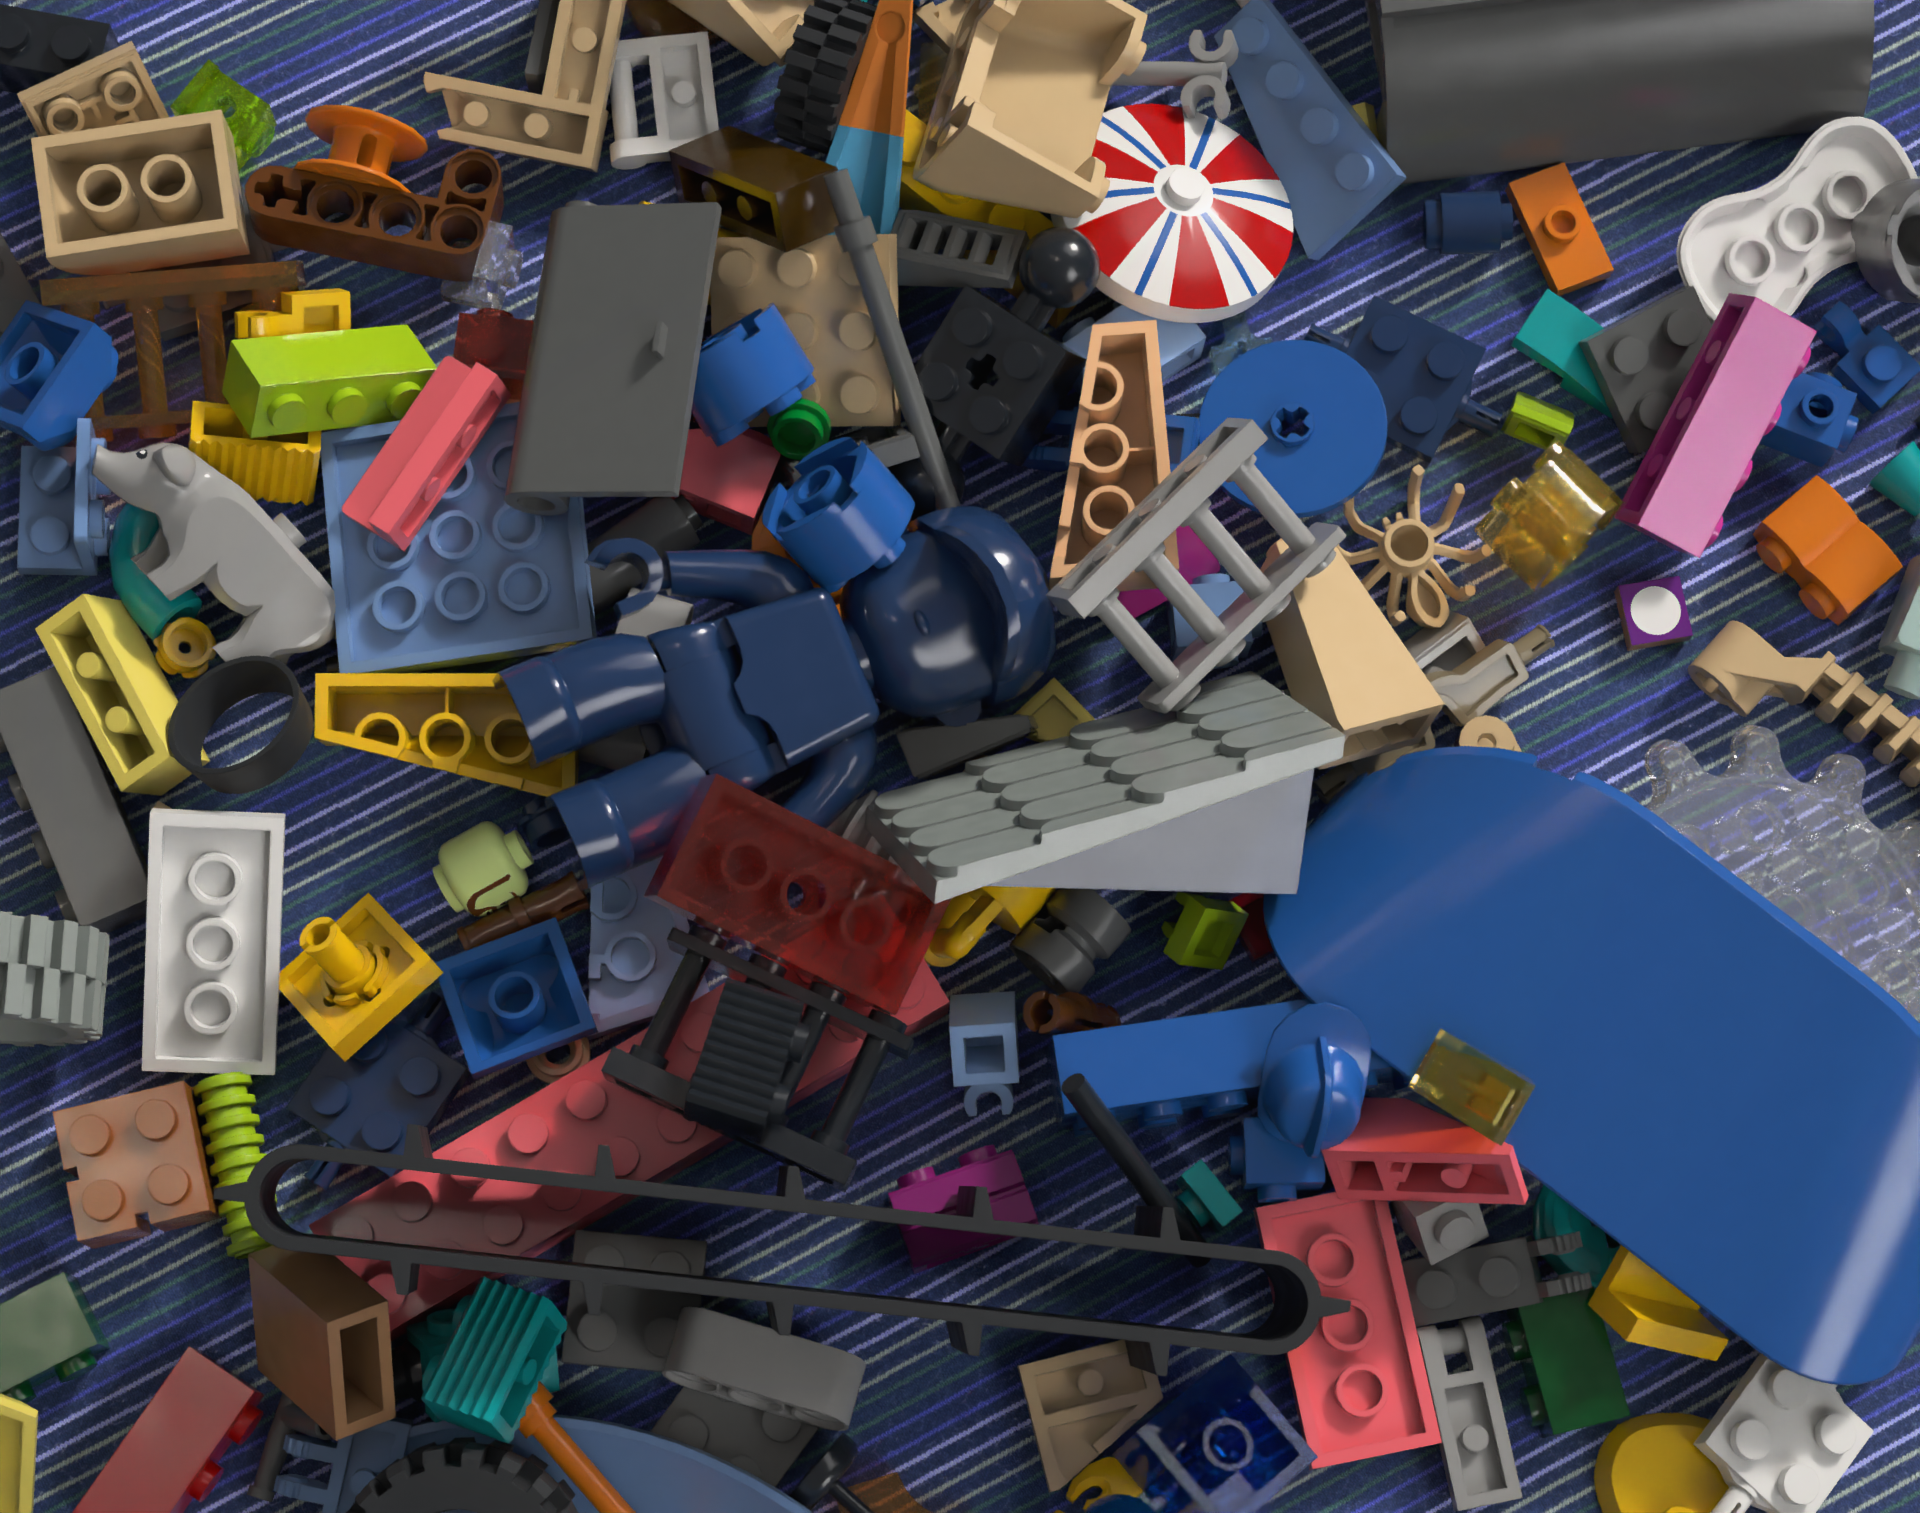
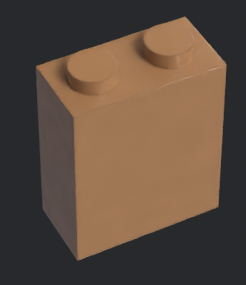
[248,1233,396,1441]

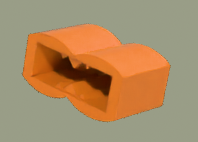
[1753,475,1903,626]

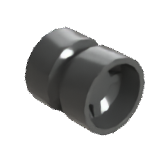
[1009,888,1131,995]

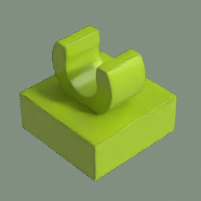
[1161,892,1249,970]

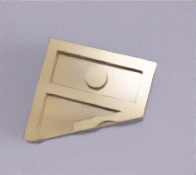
[1017,1340,1163,1493]

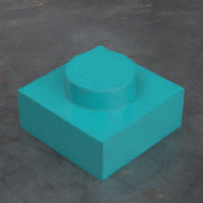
[1175,1159,1243,1234]

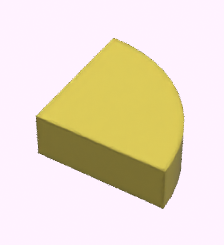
[1014,678,1095,743]

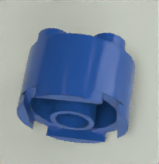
[691,303,816,447]
[762,437,915,593]

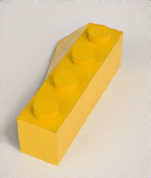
[314,673,580,797]

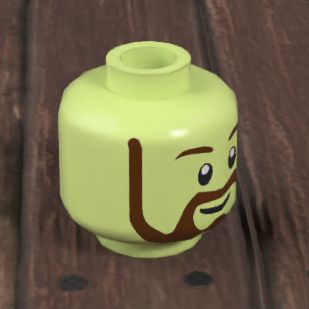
[432,821,534,917]

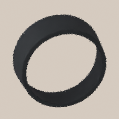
[168,656,313,794]

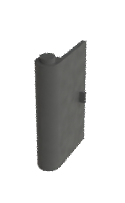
[504,200,722,516]

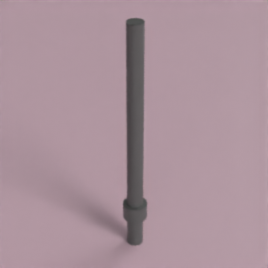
[823,168,961,510]

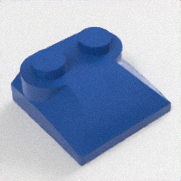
[0,300,119,451]
[436,917,598,1079]

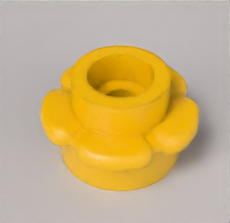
[153,617,216,679]

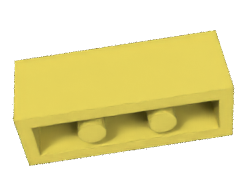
[35,593,210,796]

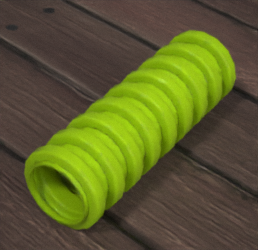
[193,1072,277,1259]

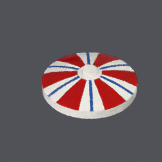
[1051,104,1293,323]

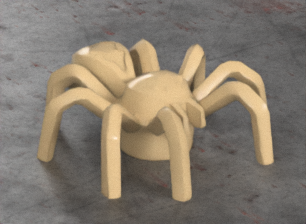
[1336,464,1492,629]

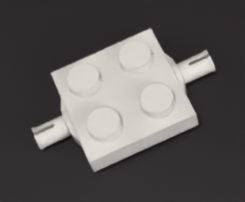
[1693,1353,1874,1513]

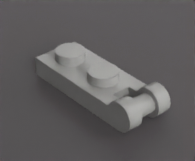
[1416,1315,1523,1512]

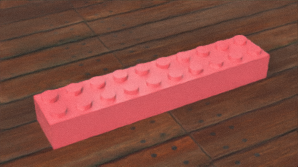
[309,891,950,1342]

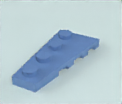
[1214,0,1407,261]

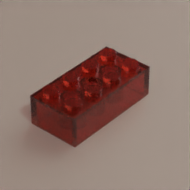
[644,774,951,1015]

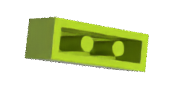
[222,324,437,438]

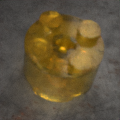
[1474,440,1625,592]

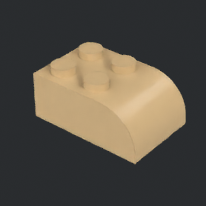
[31,109,250,275]

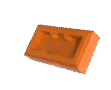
[1505,162,1614,296]

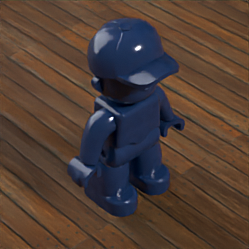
[492,506,1056,911]

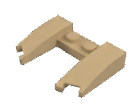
[423,0,627,172]

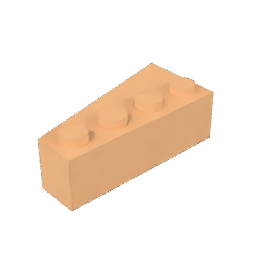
[1049,320,1179,591]

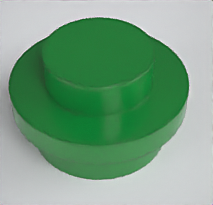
[767,398,831,460]

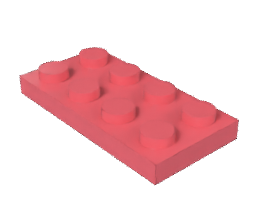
[1253,1192,1442,1470]

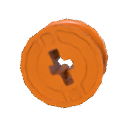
[293,105,428,193]

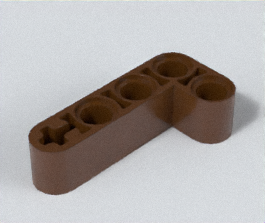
[245,149,504,282]

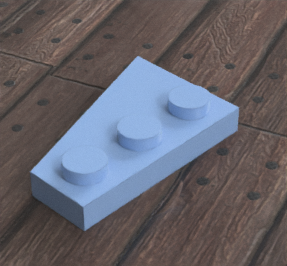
[587,854,710,1040]

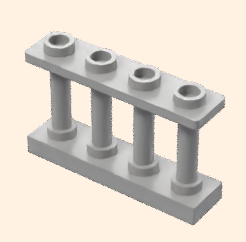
[1046,418,1346,714]

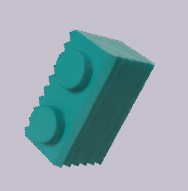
[421,1276,567,1444]

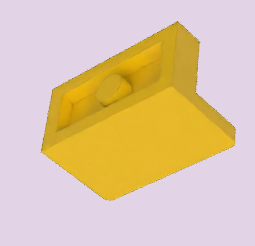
[1588,1245,1729,1361]

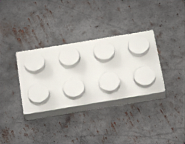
[142,808,286,1075]

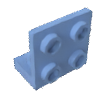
[17,418,111,576]

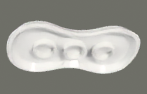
[1676,117,1918,325]

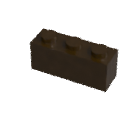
[669,125,839,252]

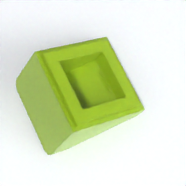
[1501,391,1574,454]

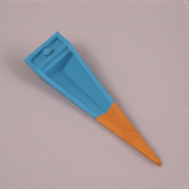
[825,0,913,235]

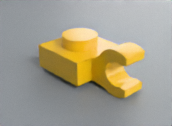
[234,288,351,338]

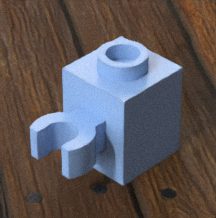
[949,991,1019,1117]

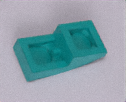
[1511,289,1613,419]

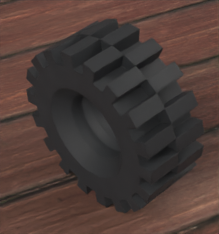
[774,0,877,155]

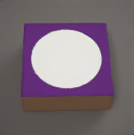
[1614,576,1693,651]

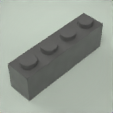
[0,666,148,933]

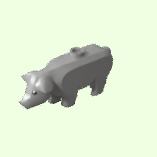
[92,442,337,665]

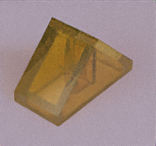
[1408,1029,1535,1146]

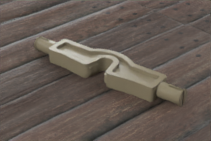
[1312,624,1555,804]

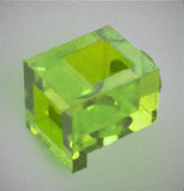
[170,59,277,171]

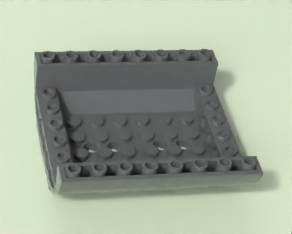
[1364,0,1875,185]

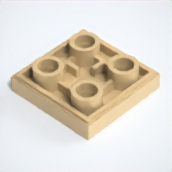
[17,41,169,137]

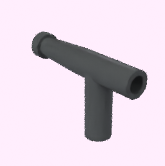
[247,1392,332,1502]

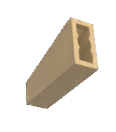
[1260,538,1445,770]

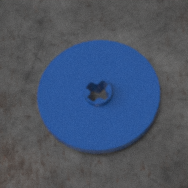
[1199,340,1387,518]

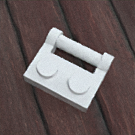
[609,31,719,170]

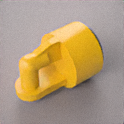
[915,886,1055,967]

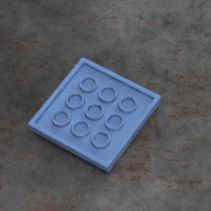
[320,402,597,673]

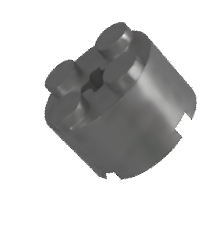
[1851,179,1920,303]

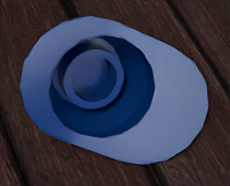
[1258,1003,1371,1158]

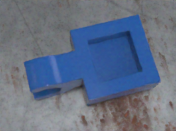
[1812,301,1920,414]

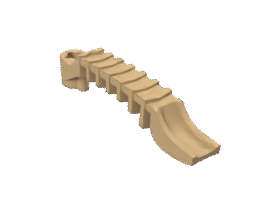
[1688,620,1920,787]

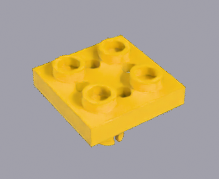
[279,893,444,1062]

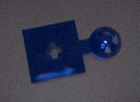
[1084,1353,1318,1513]

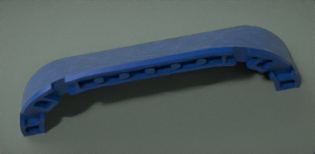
[1263,746,1920,1385]

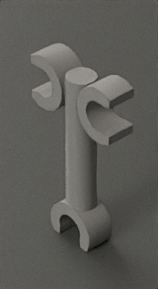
[1109,30,1239,119]

